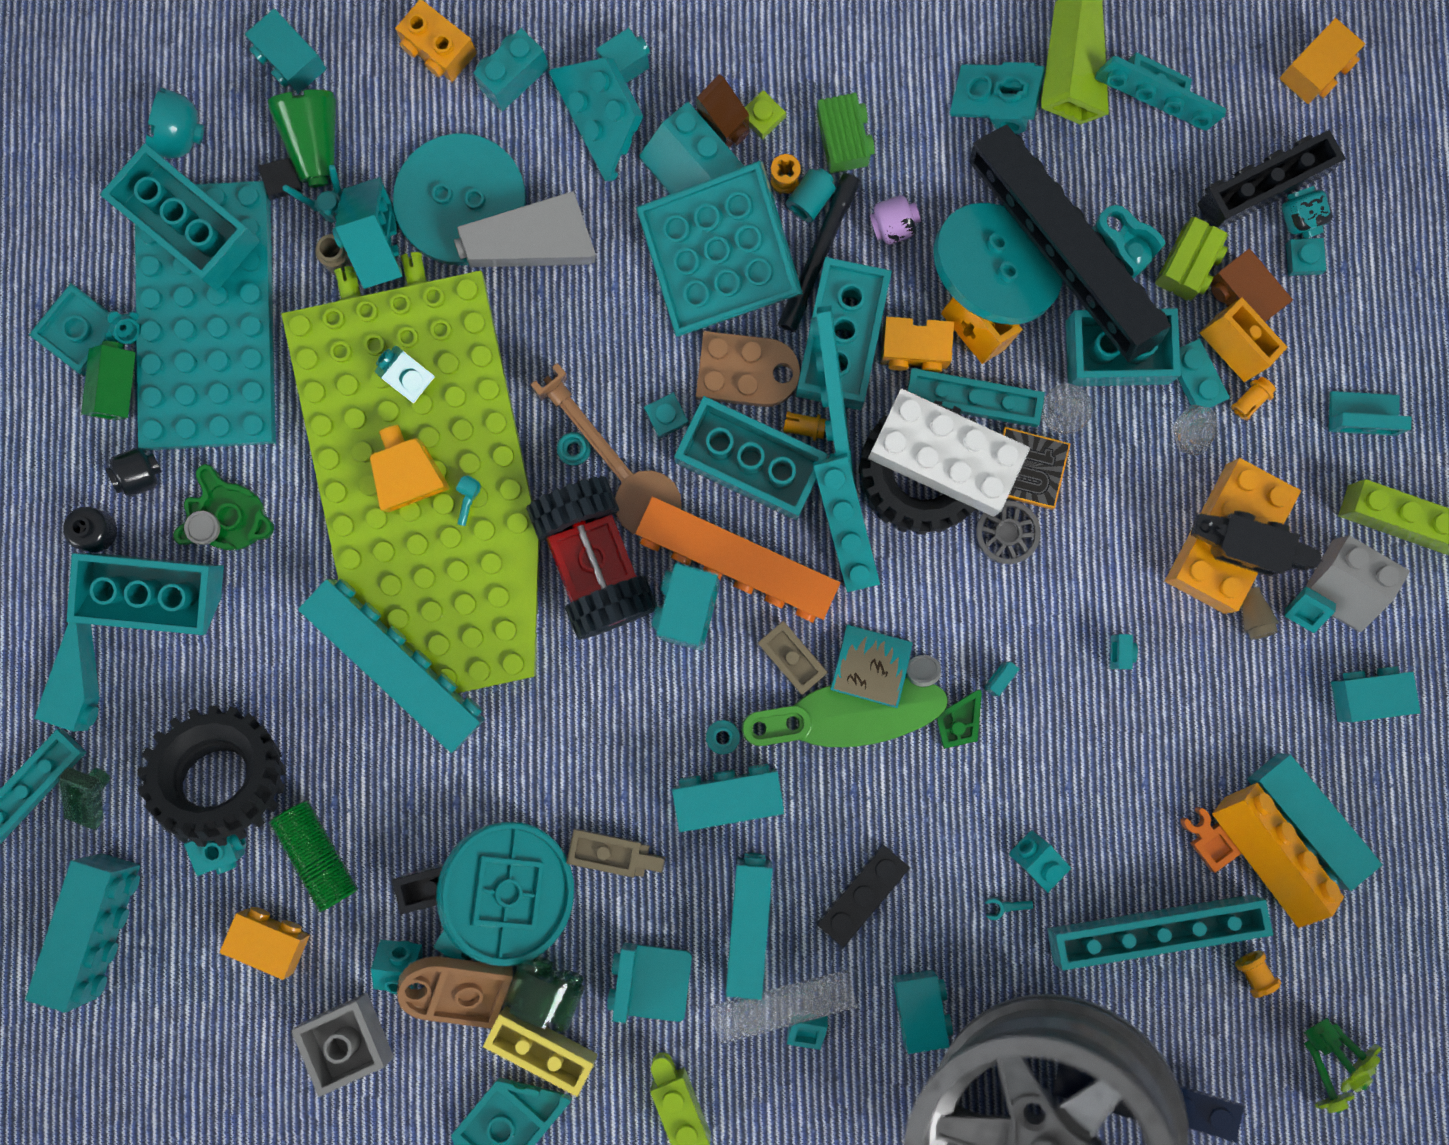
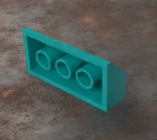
[639,102,744,194]
[66,552,224,635]

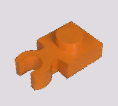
[1180,807,1242,873]

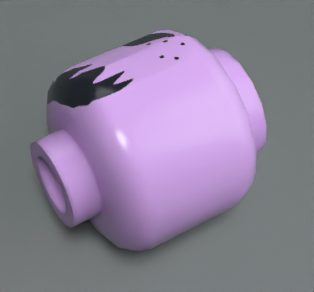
[870,195,921,245]

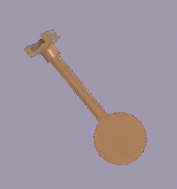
[530,363,682,535]

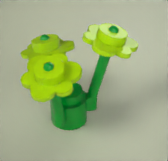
[1303,1017,1382,1113]

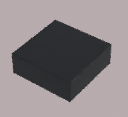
[258,157,302,200]

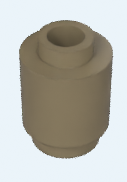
[315,234,353,275]

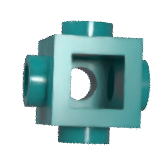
[184,834,246,876]
[371,939,423,994]

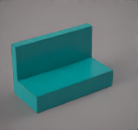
[1329,391,1412,436]

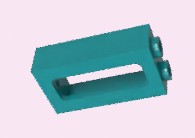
[726,852,773,1000]

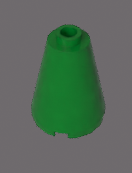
[268,89,336,188]

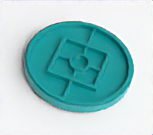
[393,133,527,266]
[933,203,1062,325]
[436,822,574,966]

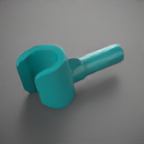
[456,475,481,526]
[985,896,1033,920]

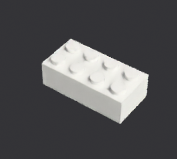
[868,388,1030,517]

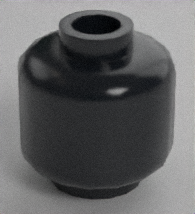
[105,447,162,497]
[63,507,117,552]

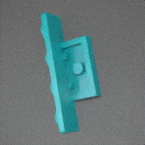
[1095,52,1227,130]

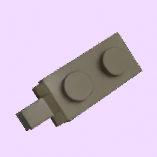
[566,828,666,878]

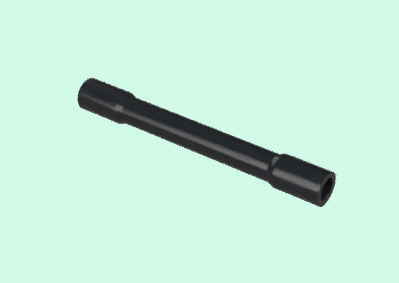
[778,173,860,332]

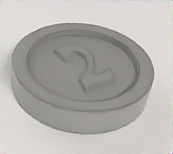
[184,511,220,545]
[906,655,941,687]

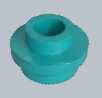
[557,432,591,466]
[706,720,740,755]

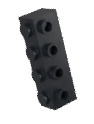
[1197,130,1346,229]

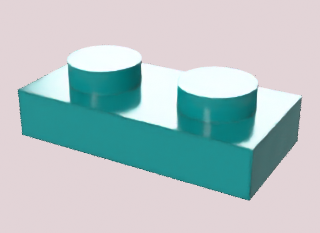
[1177,338,1230,415]

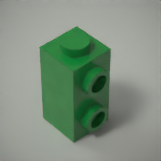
[81,341,136,421]

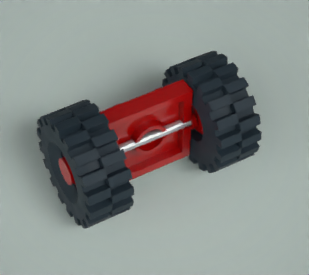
[526,476,657,640]

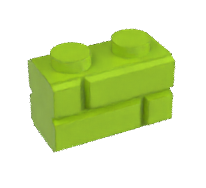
[1155,217,1228,301]

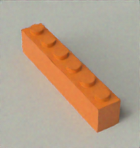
[635,496,841,623]

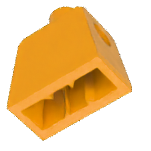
[370,425,450,512]

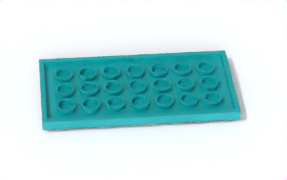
[135,181,276,451]

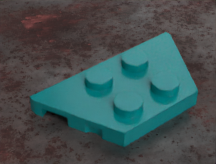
[549,57,643,181]
[451,1077,572,1145]

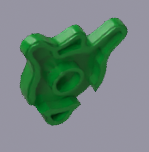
[173,464,274,551]

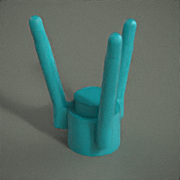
[282,165,342,223]

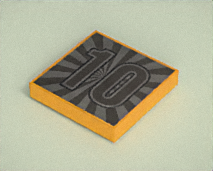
[1002,427,1071,510]

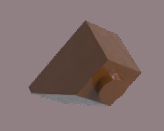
[696,74,749,148]

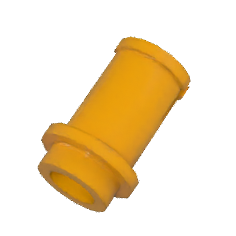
[1231,377,1276,421]
[783,411,827,441]

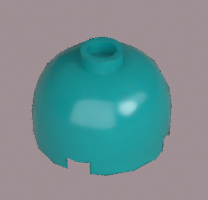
[145,87,205,159]

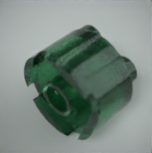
[503,956,585,1032]

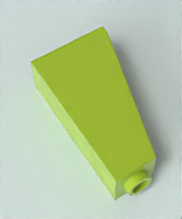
[1041,0,1109,125]

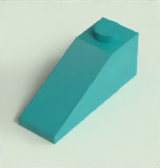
[34,622,100,731]

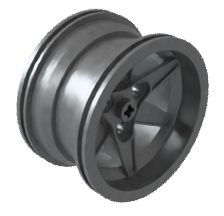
[903,994,1189,1145]

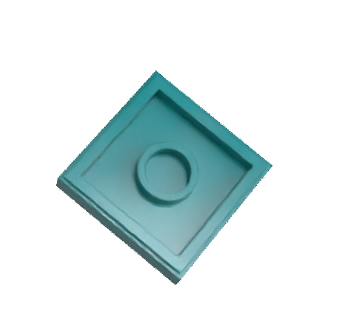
[29,283,125,377]

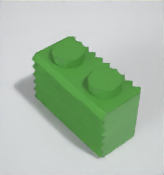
[816,92,875,174]

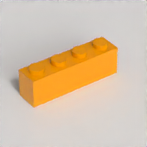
[1212,783,1344,928]

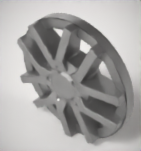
[976,501,1041,564]

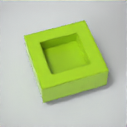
[745,90,786,140]

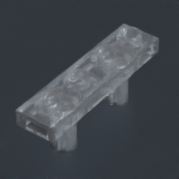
[710,970,858,1044]

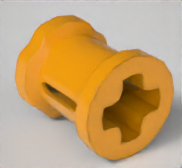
[770,154,801,194]
[1235,950,1282,998]

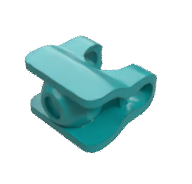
[1092,205,1166,279]

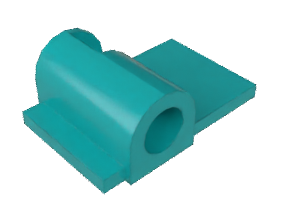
[949,62,1046,134]

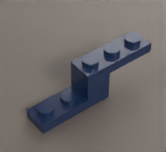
[1053,1061,1244,1143]

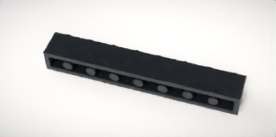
[969,124,1171,362]

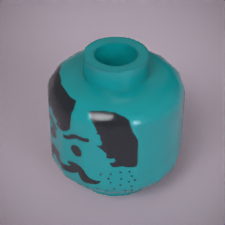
[1281,186,1333,239]

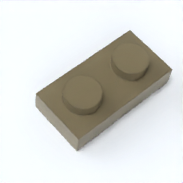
[757,621,828,695]

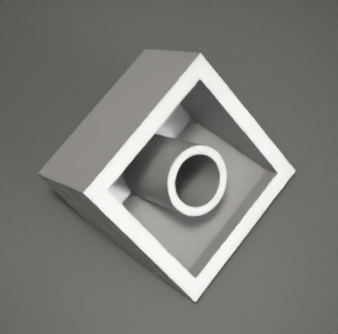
[1306,535,1410,632]

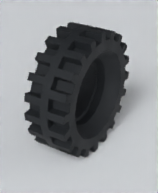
[858,400,977,535]
[137,705,286,847]

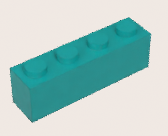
[1247,753,1383,891]

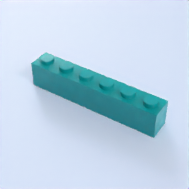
[298,579,486,753]
[1047,894,1273,971]

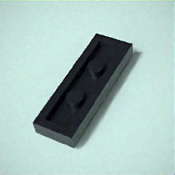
[816,844,910,948]

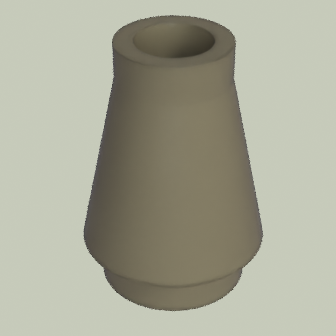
[1242,587,1279,640]

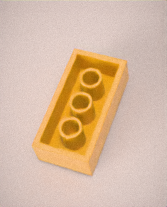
[1164,458,1301,614]

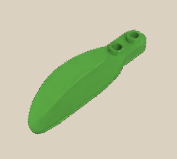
[742,678,948,747]

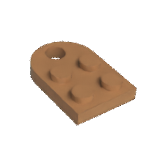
[696,331,800,407]
[397,957,513,1029]

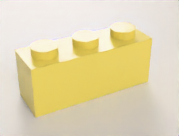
[483,1006,598,1097]

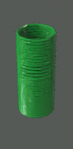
[269,800,358,912]

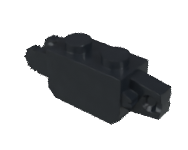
[1191,511,1322,576]

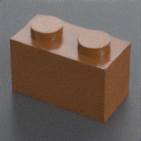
[1210,248,1293,322]

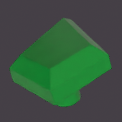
[936,689,982,749]

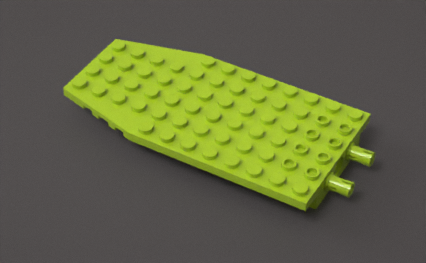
[281,252,540,693]

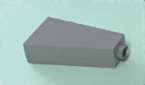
[454,191,596,267]

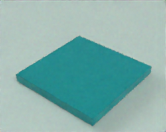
[636,161,803,337]

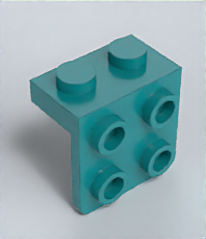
[607,942,692,1023]

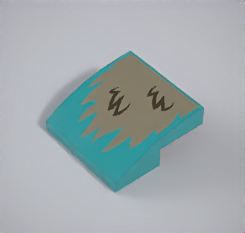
[830,624,913,708]

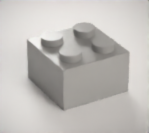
[291,993,394,1097]

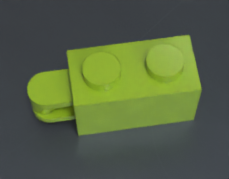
[650,1052,711,1145]

